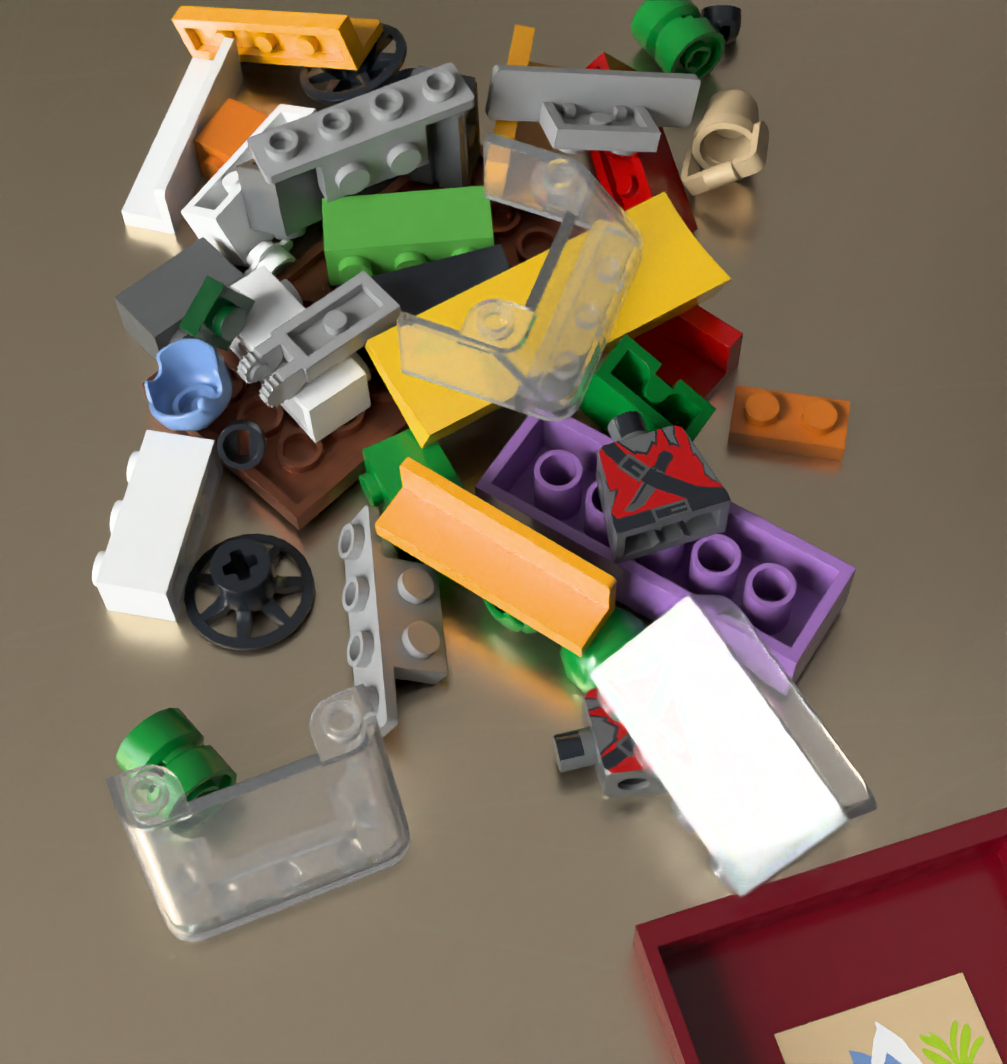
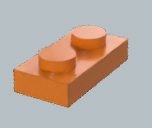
[727,385,850,461]

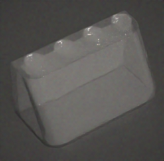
[589,594,877,897]

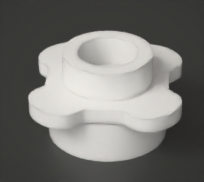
[243,239,296,277]

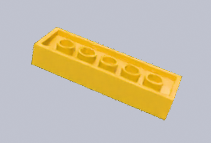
[364,191,731,449]

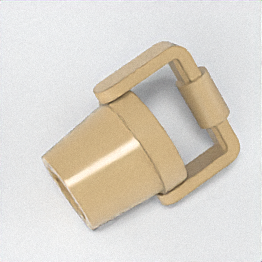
[681,89,769,195]

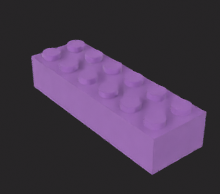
[474,401,856,696]

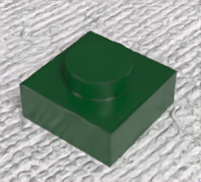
[178,275,255,351]

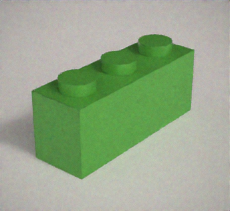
[322,185,494,286]

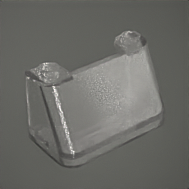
[106,683,411,942]

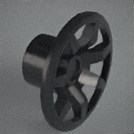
[300,23,407,104]
[184,533,314,651]

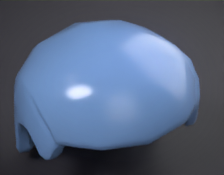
[144,338,233,431]

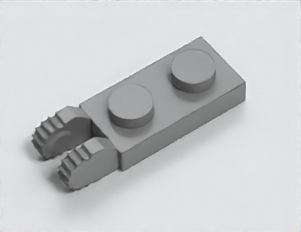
[237,271,402,408]

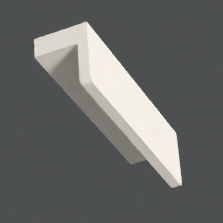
[121,37,244,235]

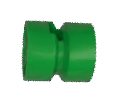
[631,0,726,80]
[116,708,237,830]

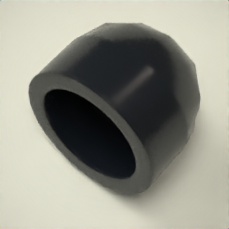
[701,5,741,45]
[217,419,267,470]

